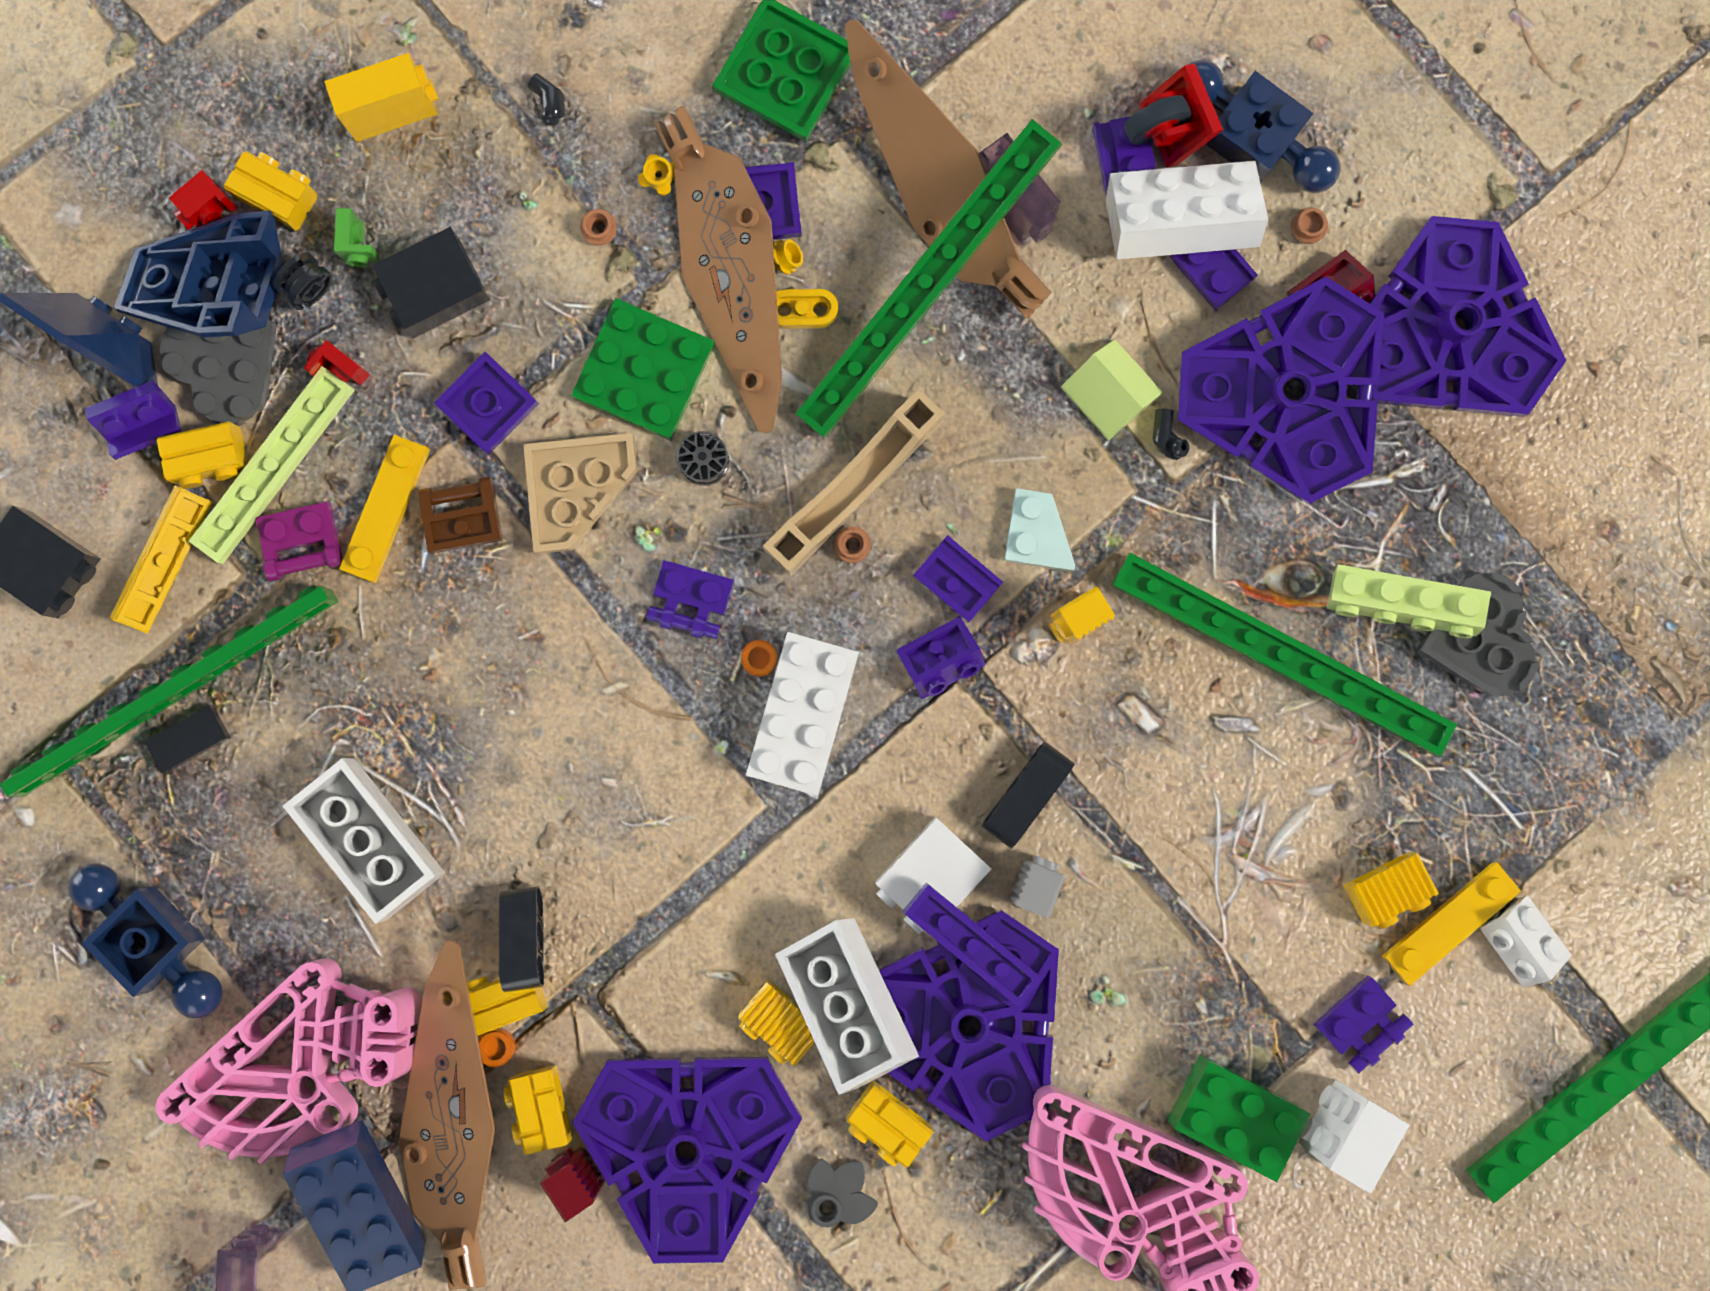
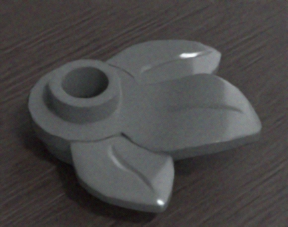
[808,1159,878,1228]

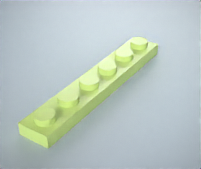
[189,366,355,564]

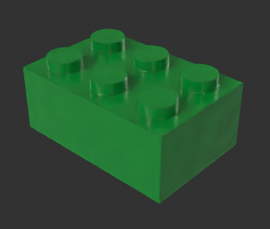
[1167,1054,1311,1182]

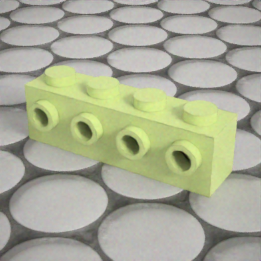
[1326,564,1491,638]

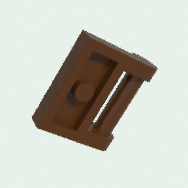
[418,476,503,554]

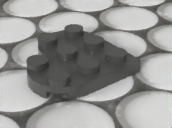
[160,321,277,426]
[1416,572,1539,696]

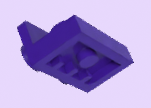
[85,380,181,460]
[896,616,985,699]

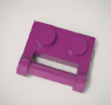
[256,502,343,582]

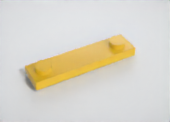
[339,434,431,583]
[110,485,212,634]
[1382,862,1521,986]

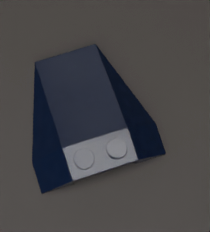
[114,211,283,338]
[0,293,158,387]

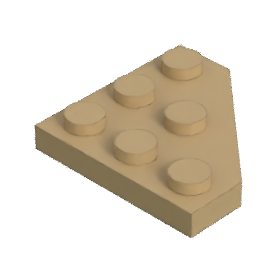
[523,433,638,554]

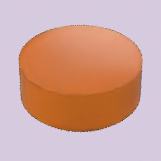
[741,640,778,677]
[478,1028,516,1067]

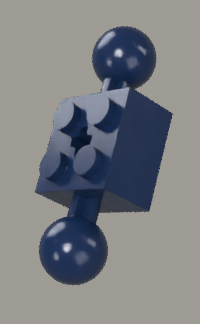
[1189,60,1341,193]
[68,863,223,1018]

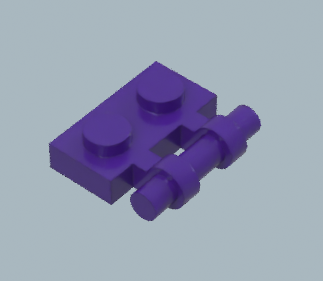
[646,560,734,639]
[1313,975,1414,1074]

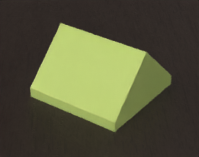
[1061,340,1163,441]

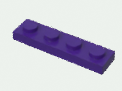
[902,882,1043,1008]

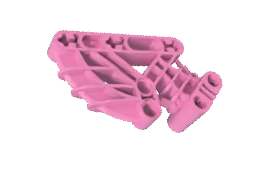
[155,958,422,1165]
[1021,1085,1259,1291]

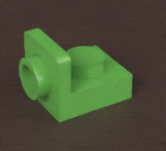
[334,208,379,267]

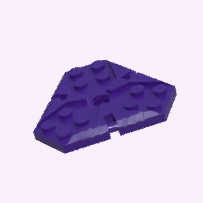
[1369,216,1566,417]
[1177,277,1384,503]
[878,909,1059,1142]
[572,1056,802,1264]

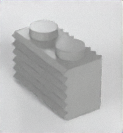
[1009,855,1066,919]

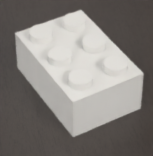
[1299,1079,1410,1194]

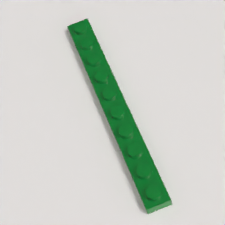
[795,119,1062,437]
[1111,553,1457,757]
[0,585,339,797]
[1465,972,1710,1204]

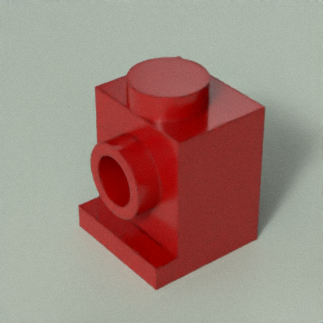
[169,170,238,230]

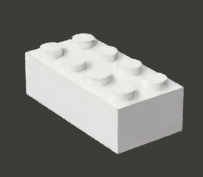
[1106,161,1269,260]
[746,632,859,796]
[283,758,445,924]
[775,918,919,1095]

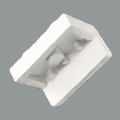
[1480,895,1572,987]

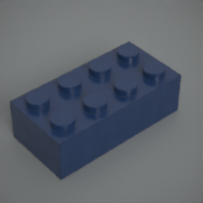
[282,1119,426,1291]

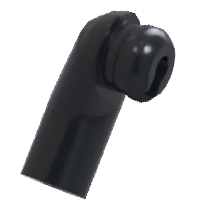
[528,73,565,126]
[1152,409,1190,460]

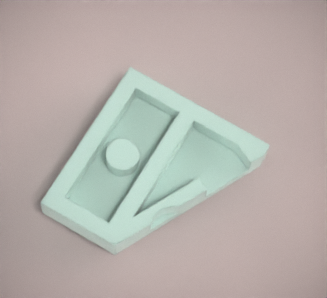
[1004,488,1075,572]

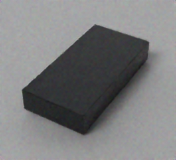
[144,705,231,773]

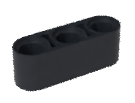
[981,741,1075,849]
[499,886,544,993]

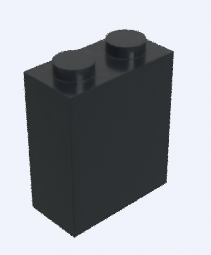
[372,226,490,339]
[0,505,101,619]

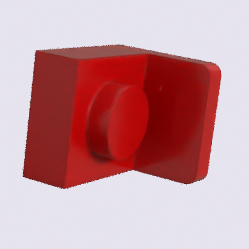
[304,340,370,386]

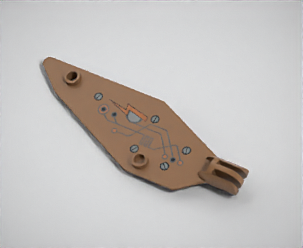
[654,106,782,433]
[399,940,495,1290]

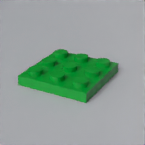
[712,0,851,142]
[571,298,715,441]

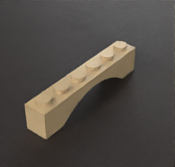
[763,388,945,577]

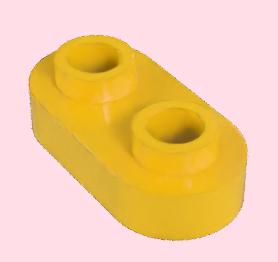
[776,289,838,329]

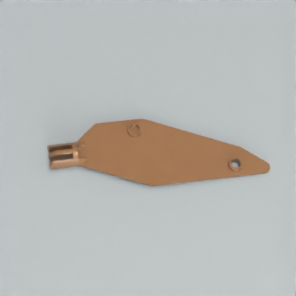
[845,19,1052,318]

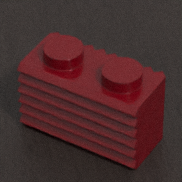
[539,1147,605,1222]

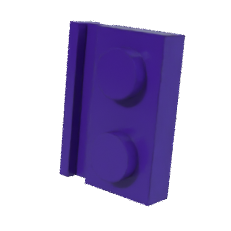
[1092,116,1156,196]
[1169,249,1258,311]
[913,535,1003,623]

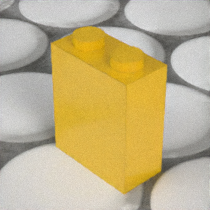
[324,52,439,142]

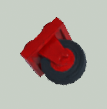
[1124,64,1223,168]

